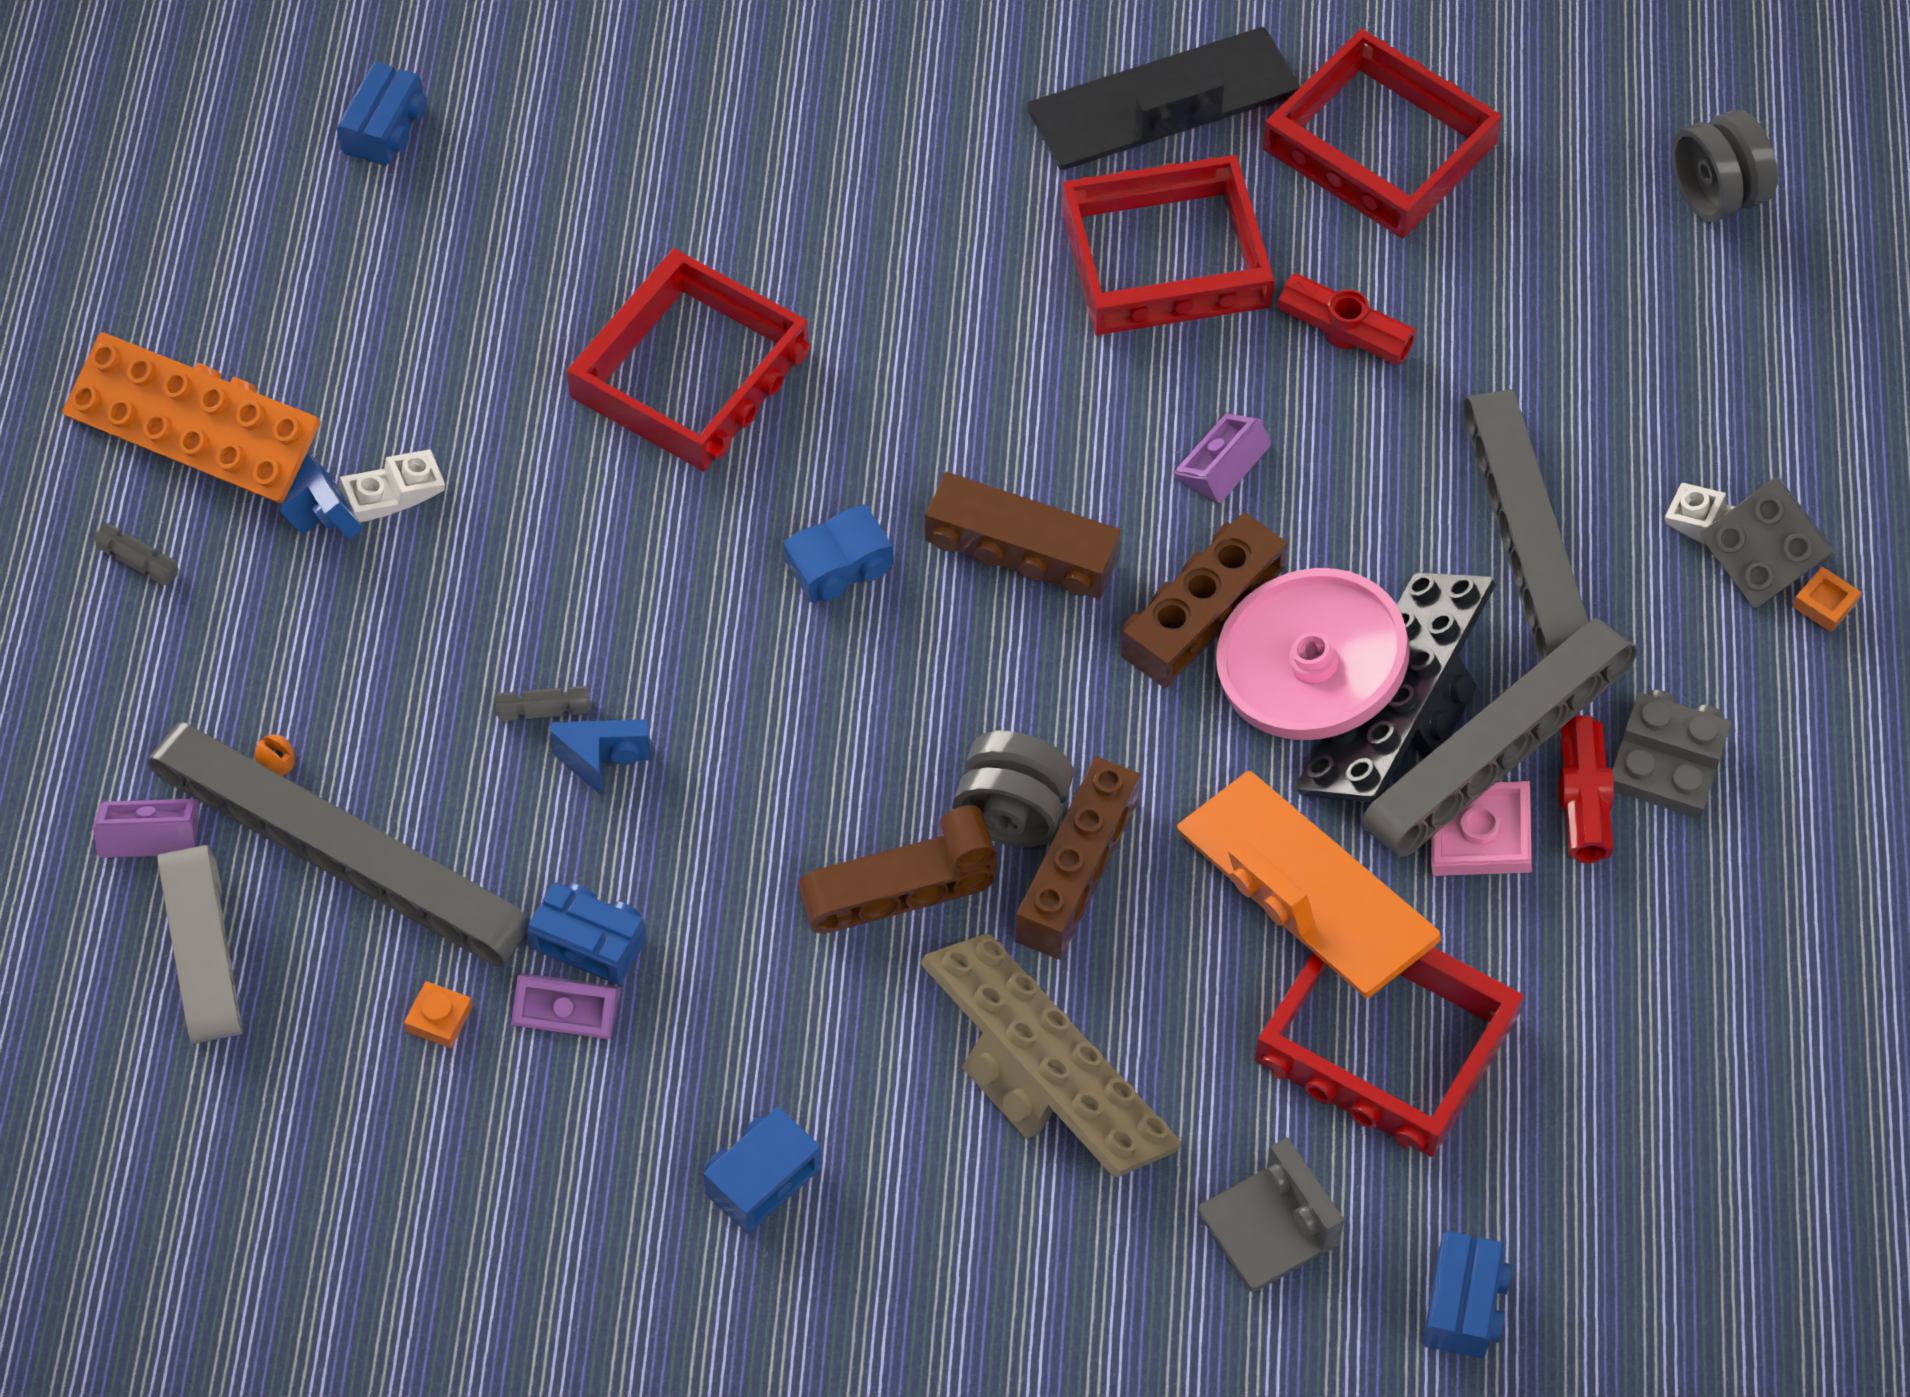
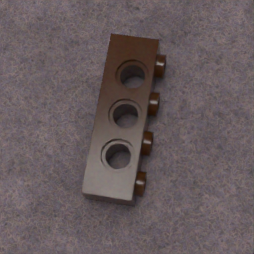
[1121,512,1288,689]
[1015,756,1140,960]

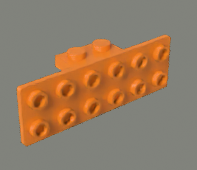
[62,332,321,503]
[1177,771,1442,998]

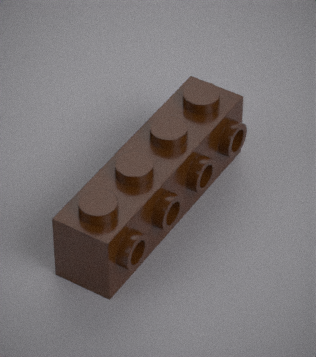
[925,472,1122,599]

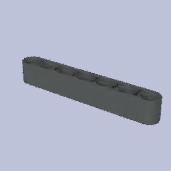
[1464,389,1589,662]
[1362,618,1637,858]

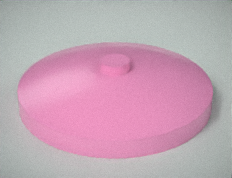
[1216,568,1410,740]

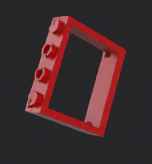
[1262,28,1503,239]
[1062,155,1274,336]
[566,248,810,472]
[1255,947,1524,1158]

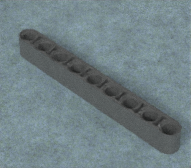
[147,722,530,967]

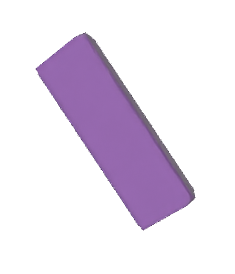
[1173,413,1271,503]
[93,799,199,858]
[511,973,622,1039]

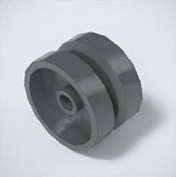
[1671,109,1778,222]
[952,730,1075,848]

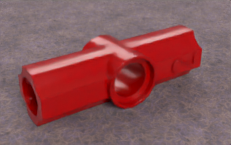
[1277,273,1417,366]
[1558,716,1614,863]

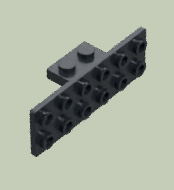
[1027,27,1300,170]
[1295,573,1496,802]

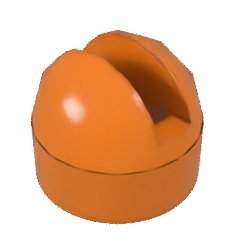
[255,734,295,776]

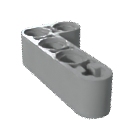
[158,845,243,1044]

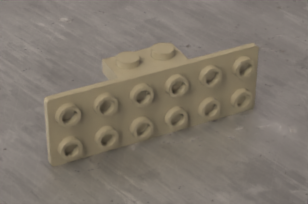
[921,933,1182,1177]

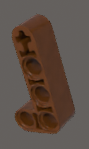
[797,805,997,934]

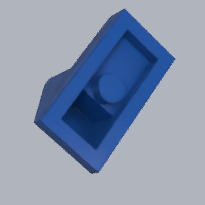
[279,451,364,539]
[550,719,651,794]

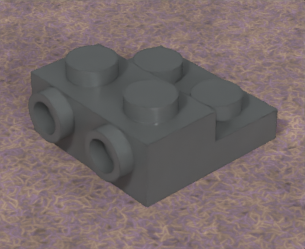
[1612,690,1732,819]

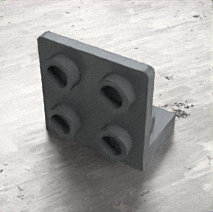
[1700,477,1837,608]
[1198,1137,1345,1292]

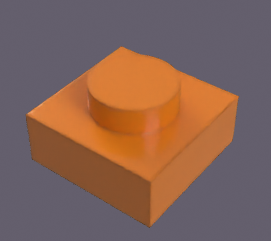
[1792,567,1862,633]
[404,981,473,1048]

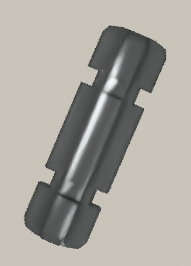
[94,523,179,585]
[496,686,591,721]

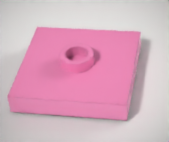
[1431,781,1532,876]

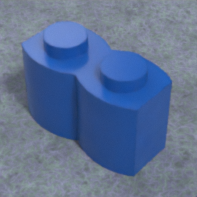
[783,505,894,602]

